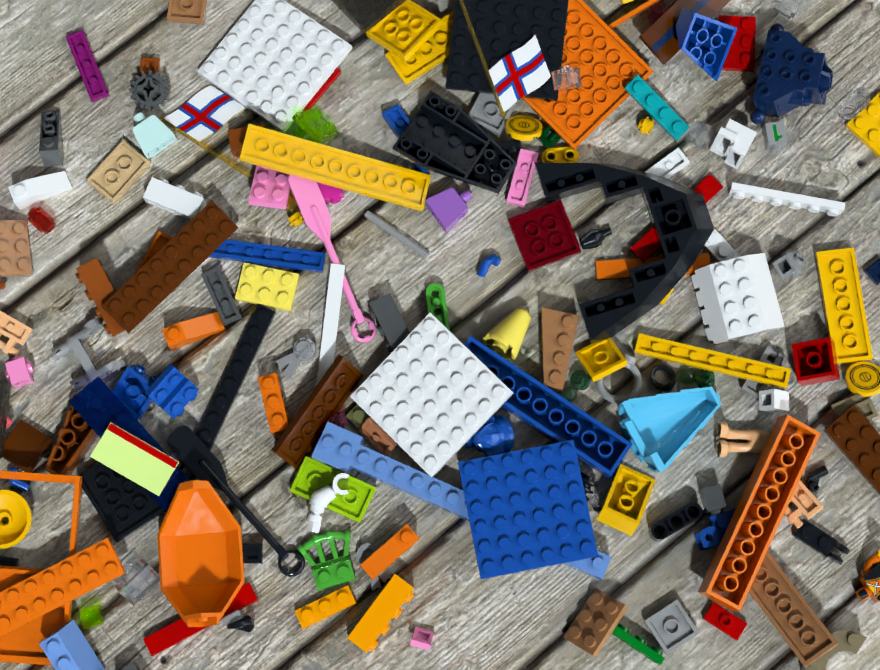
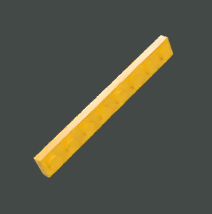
[634,333,791,389]

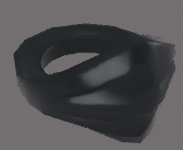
[650,364,676,392]
[227,615,255,632]

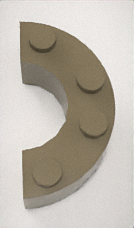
[801,630,867,670]

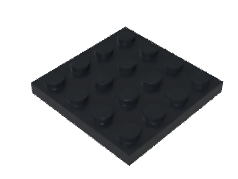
[78,435,177,543]

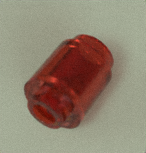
[28,207,56,234]

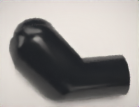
[806,465,829,492]

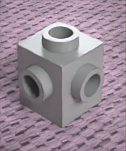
[773,250,807,279]

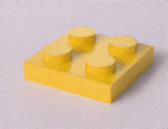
[575,338,628,382]

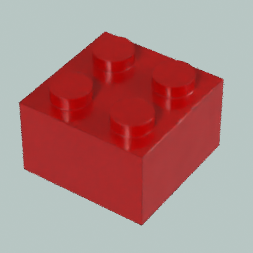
[792,337,840,386]

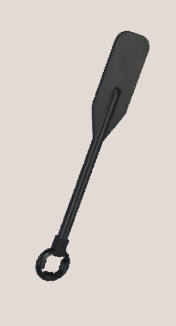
[167,425,305,577]

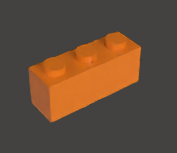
[257,373,290,436]

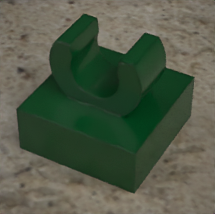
[536,125,562,149]

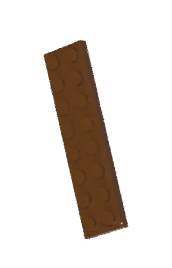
[101,201,239,334]

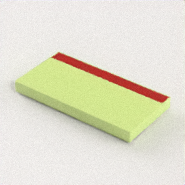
[90,423,179,496]

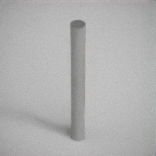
[364,210,430,259]

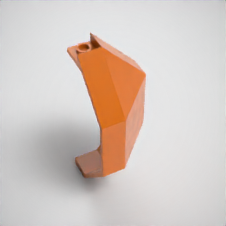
[157,480,244,627]

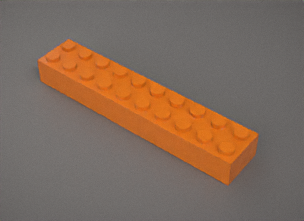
[698,415,821,611]

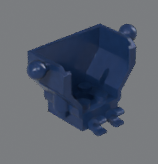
[750,23,833,124]

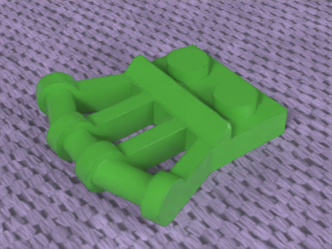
[297,529,356,591]

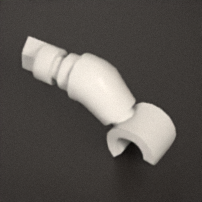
[306,473,349,533]

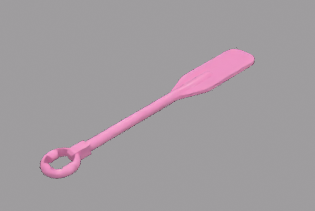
[288,175,376,343]

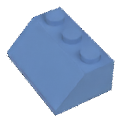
[39,619,105,670]

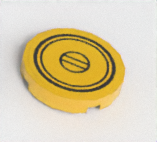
[505,115,543,141]
[845,361,880,397]

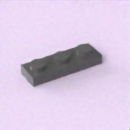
[201,266,242,326]

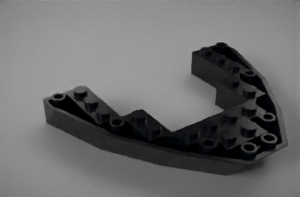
[535,162,714,344]

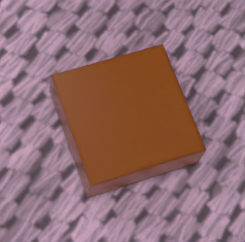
[139,57,160,77]

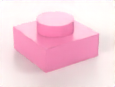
[410,627,435,650]

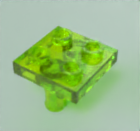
[292,108,340,144]

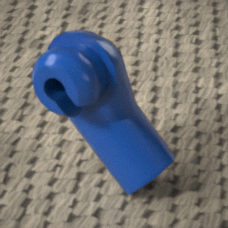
[476,254,501,278]
[8,467,30,492]

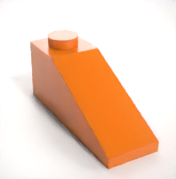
[162,312,225,352]
[359,524,420,580]

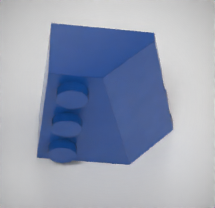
[676,8,738,81]

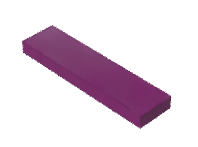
[65,29,109,103]

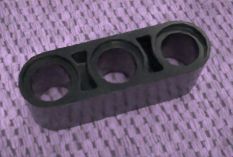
[649,502,702,541]

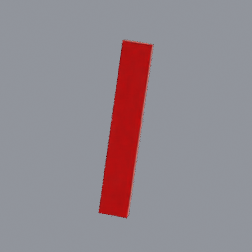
[629,174,723,263]
[143,583,258,657]

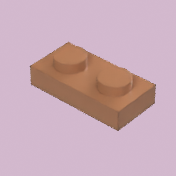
[358,417,398,456]

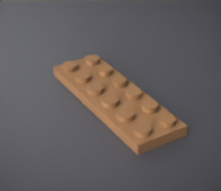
[749,551,838,668]

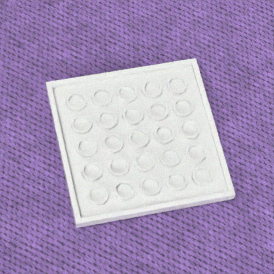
[197,0,352,133]
[350,313,513,477]

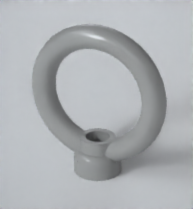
[596,354,642,404]

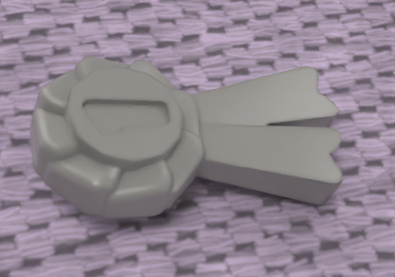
[276,337,316,380]
[356,543,391,591]

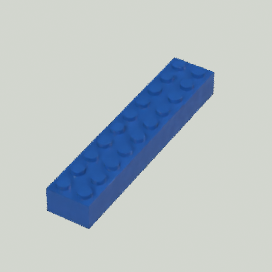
[464,336,632,479]

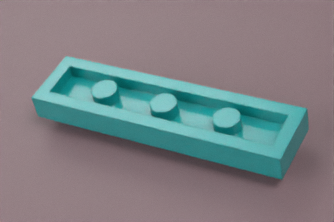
[623,74,690,141]

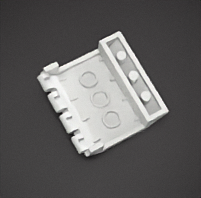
[691,253,785,344]

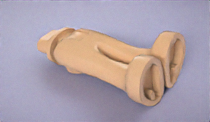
[716,421,771,458]

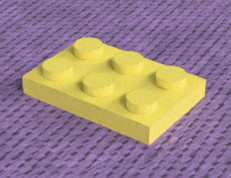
[235,262,300,312]

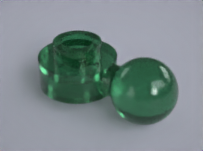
[679,369,715,388]
[562,370,591,402]

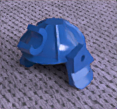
[465,415,514,457]

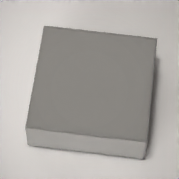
[221,610,244,627]

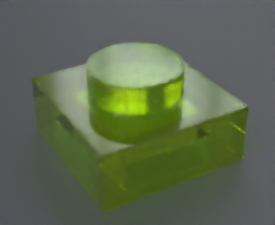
[79,605,104,630]

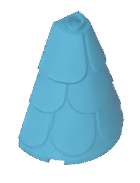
[618,387,721,473]

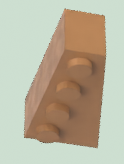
[541,307,579,394]

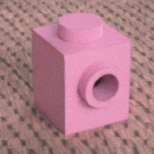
[4,356,34,388]

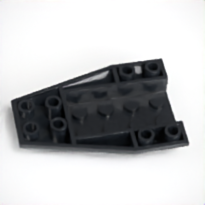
[392,91,518,194]

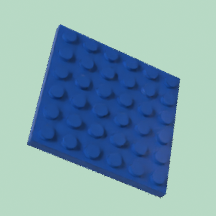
[458,440,598,580]

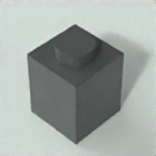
[699,484,727,516]

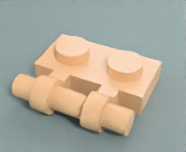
[0,311,33,357]
[784,480,823,529]

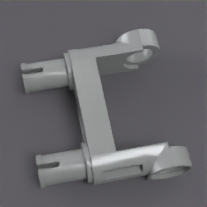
[51,318,127,392]

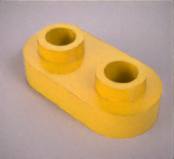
[541,147,579,163]

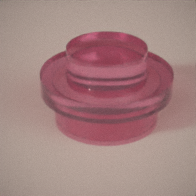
[333,411,348,429]

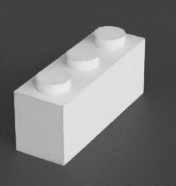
[143,177,206,221]

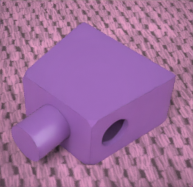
[425,187,473,233]

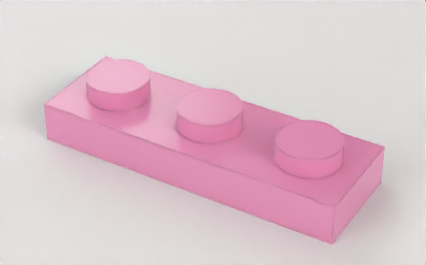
[506,149,539,207]

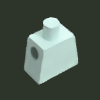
[132,112,177,160]

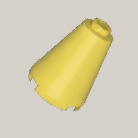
[482,308,531,361]

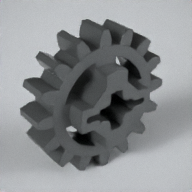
[129,70,171,112]

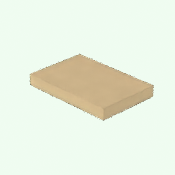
[86,139,152,205]

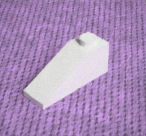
[8,171,72,210]

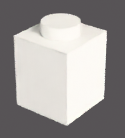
[759,389,789,413]

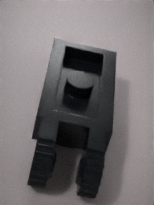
[793,519,850,565]

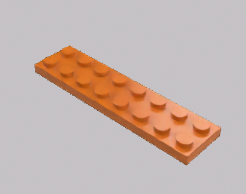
[0,537,126,637]

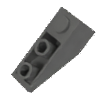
[39,110,64,167]

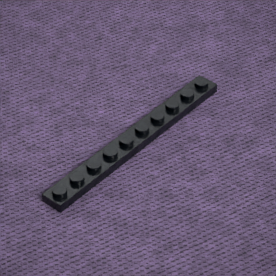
[176,304,276,482]

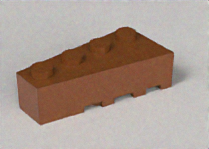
[45,394,110,475]

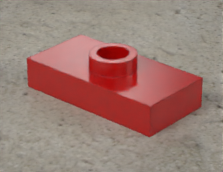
[703,602,747,641]

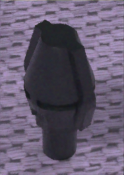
[580,227,612,250]

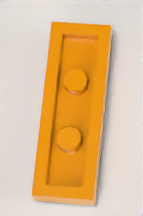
[294,585,357,629]

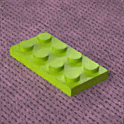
[290,456,377,524]

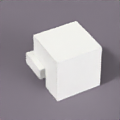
[710,119,757,169]

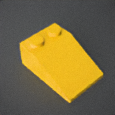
[596,464,656,536]

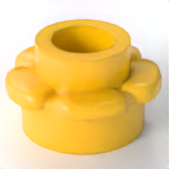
[638,116,654,135]
[287,211,304,227]

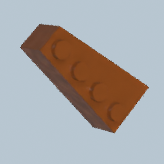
[75,258,125,336]

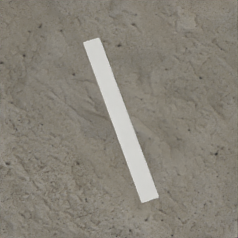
[316,264,345,386]

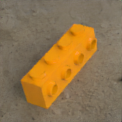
[347,574,415,653]

